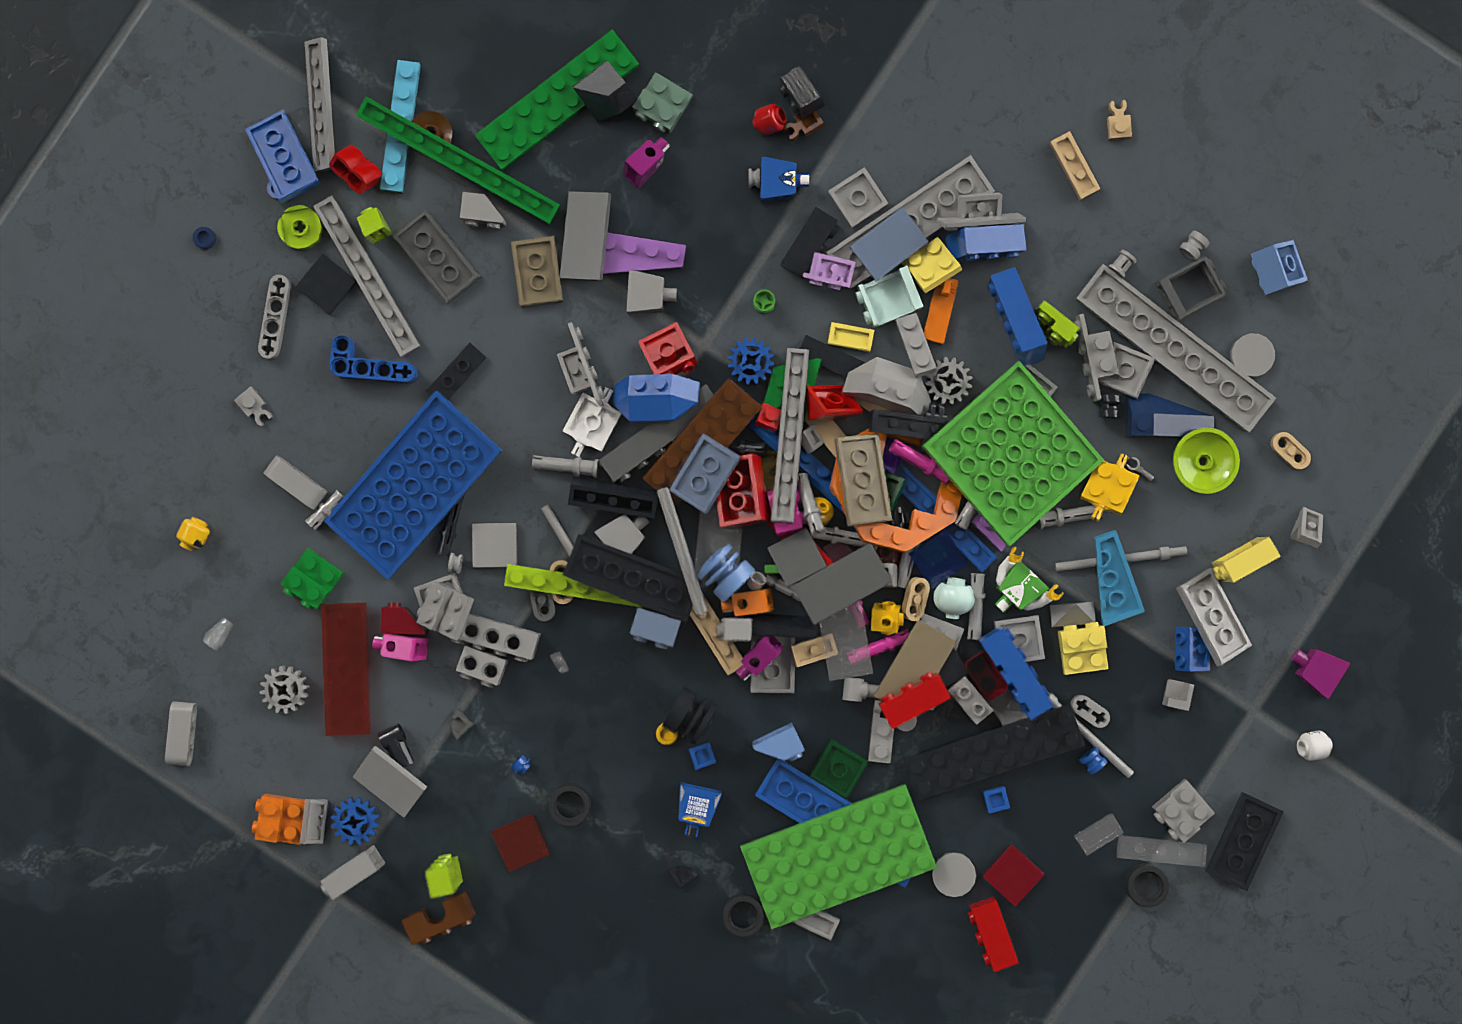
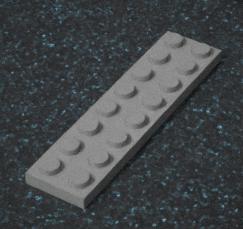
[826,155,995,289]

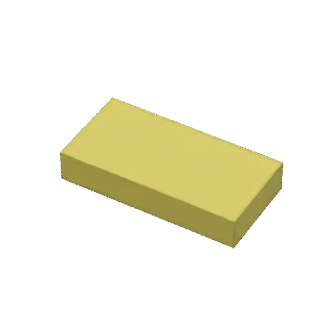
[827,322,874,352]

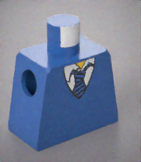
[760,157,809,202]

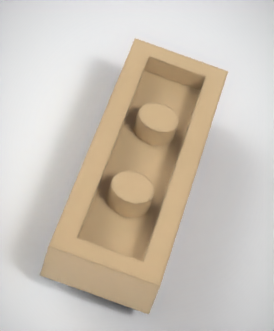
[1049,131,1100,200]

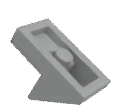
[1290,507,1323,549]

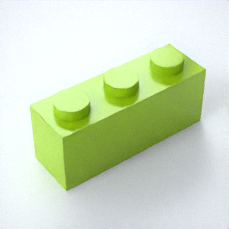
[426,854,463,898]

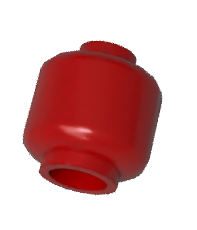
[753,104,787,136]

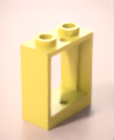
[1212,537,1280,582]

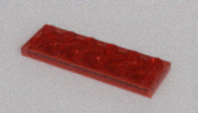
[321,602,371,736]

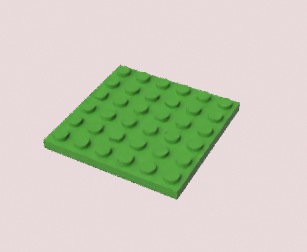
[921,361,1104,547]

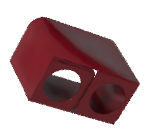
[963,651,1007,700]

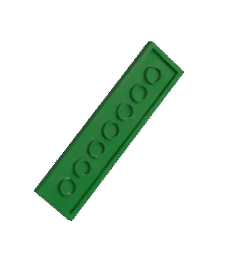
[475,29,639,171]

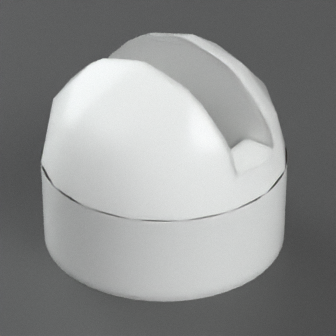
[747,571,766,590]

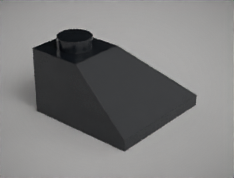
[572,60,637,122]

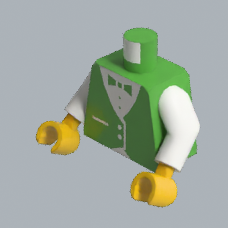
[995,547,1064,613]

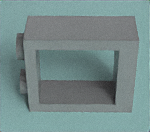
[320,845,385,900]

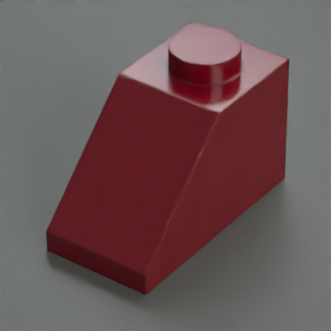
[380,602,428,635]

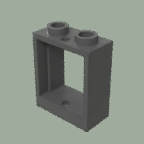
[1155,256,1227,321]

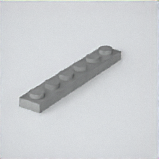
[305,37,335,172]

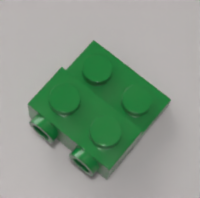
[281,548,345,610]

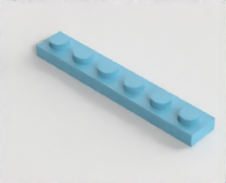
[380,60,421,193]

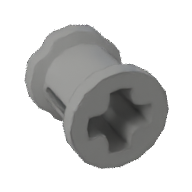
[1108,250,1137,279]

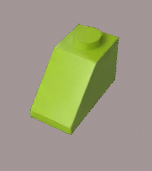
[357,207,392,244]

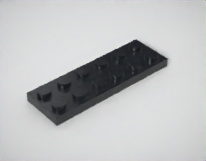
[562,534,703,623]

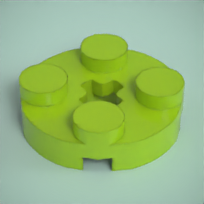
[277,205,323,250]

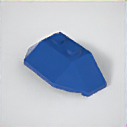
[613,374,700,423]

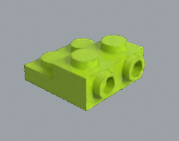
[1034,300,1079,348]

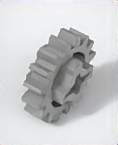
[924,357,973,405]
[260,666,309,714]

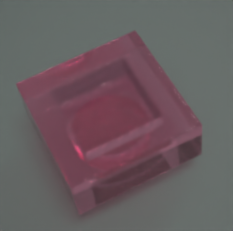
[823,536,853,563]

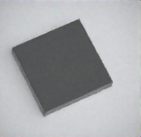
[767,528,827,588]

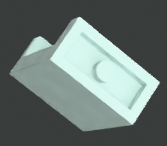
[855,266,924,328]

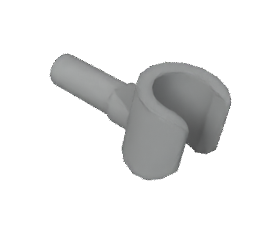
[1126,457,1154,481]

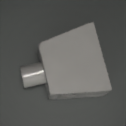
[627,270,677,314]
[595,514,650,554]

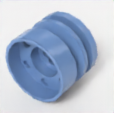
[697,544,755,603]

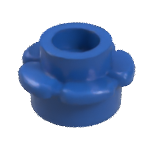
[510,755,530,775]

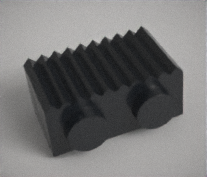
[778,65,825,119]

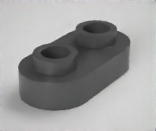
[529,590,556,621]

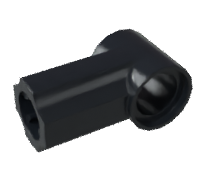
[378,723,415,768]

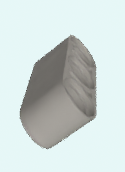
[263,455,327,510]
[165,701,197,767]

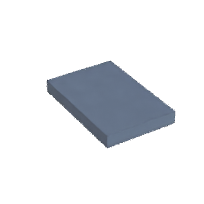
[849,207,929,282]
[669,434,741,514]

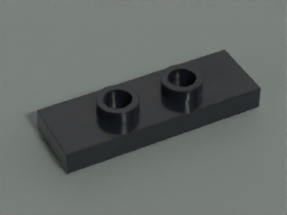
[426,342,487,400]

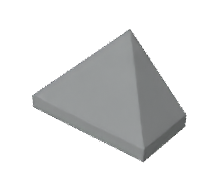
[1050,601,1096,627]

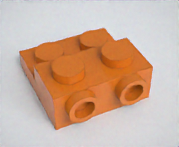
[252,794,305,845]

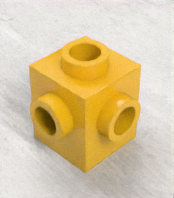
[871,601,904,635]

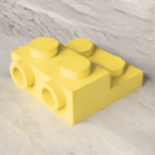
[1058,622,1108,675]

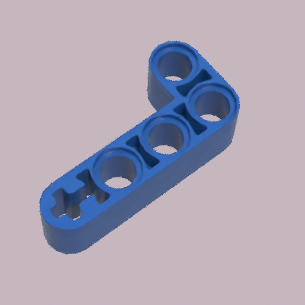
[330,335,419,384]

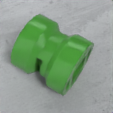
[753,290,775,314]

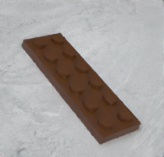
[643,377,762,506]

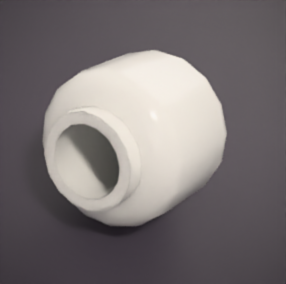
[1297,731,1332,761]

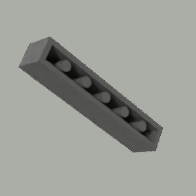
[599,384,714,483]

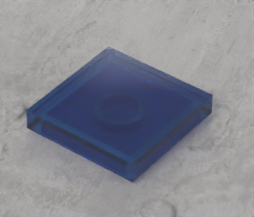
[909,529,968,589]

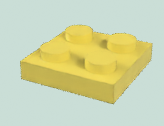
[902,237,962,293]

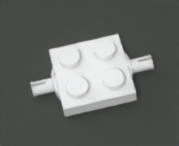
[563,387,621,457]

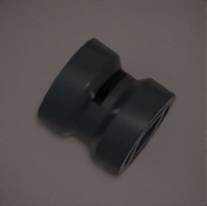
[1098,395,1122,418]

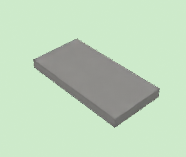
[1176,568,1252,666]

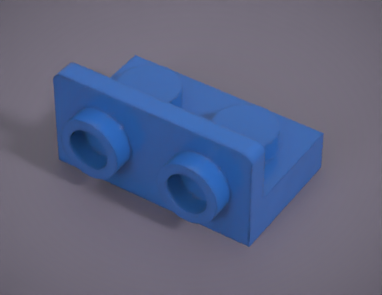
[1175,627,1210,672]

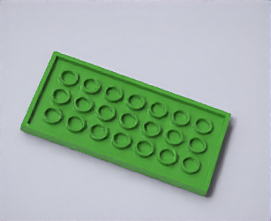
[740,784,937,929]

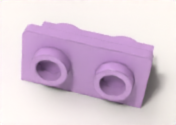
[803,252,856,290]

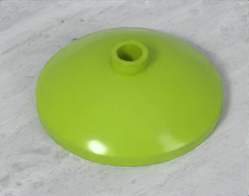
[1173,428,1240,494]

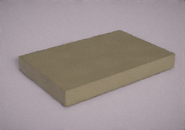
[511,236,563,307]

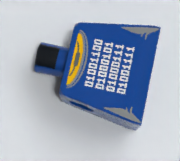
[679,782,722,837]

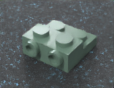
[633,72,693,134]

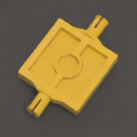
[1080,454,1139,522]

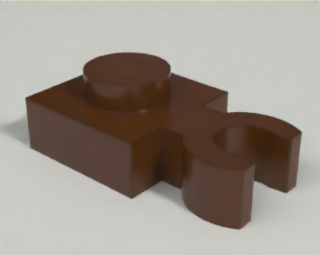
[783,111,824,142]

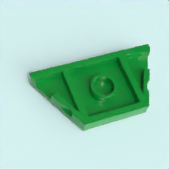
[764,358,822,429]

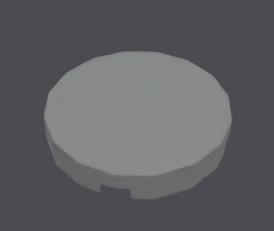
[1230,333,1275,377]
[932,852,976,897]

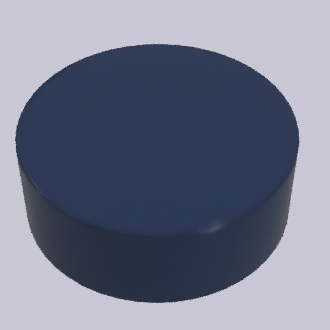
[193,227,216,250]

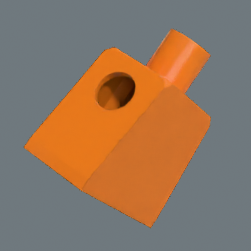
[721,588,774,616]

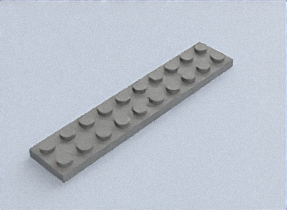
[1075,264,1276,433]

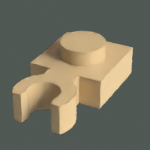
[1107,100,1132,140]

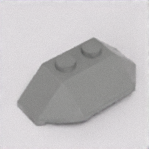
[842,357,931,416]

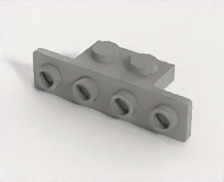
[937,193,1026,230]
[1073,314,1119,402]
[557,322,605,407]

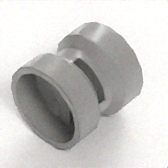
[1179,231,1210,261]

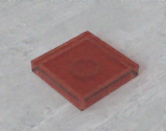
[491,813,550,872]

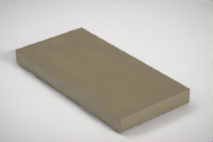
[834,433,892,526]
[874,619,956,700]

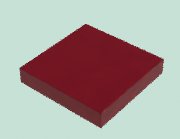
[982,843,1045,906]

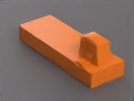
[924,278,959,345]

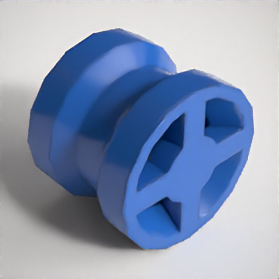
[1079,747,1107,775]

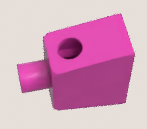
[372,634,429,661]

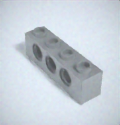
[451,613,541,662]

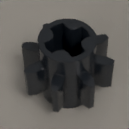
[884,507,910,529]

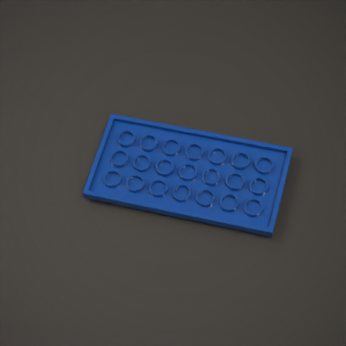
[324,391,503,580]

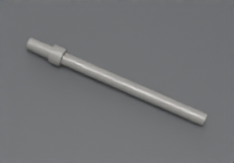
[1055,546,1187,572]
[1048,693,1134,778]

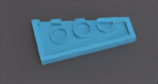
[1094,530,1145,626]

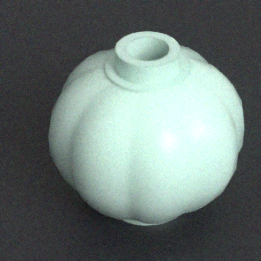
[934,577,975,619]

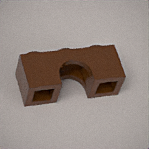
[402,890,476,945]

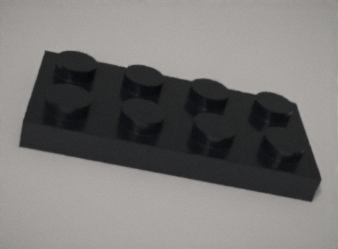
[1205,792,1284,891]

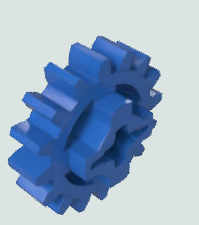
[728,337,775,385]
[331,797,380,845]

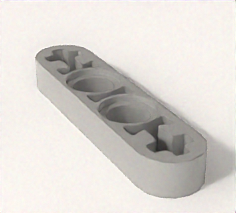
[258,275,291,359]

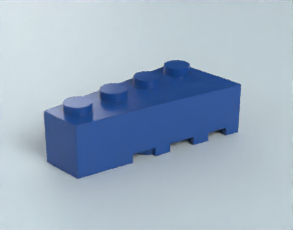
[987,267,1047,366]
[978,626,1054,720]

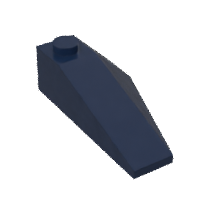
[1126,393,1214,438]

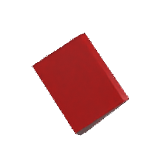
[806,385,863,421]

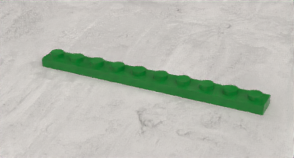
[356,97,560,224]

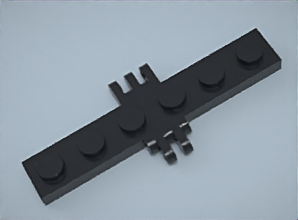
[869,403,951,455]

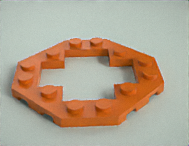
[830,428,962,553]

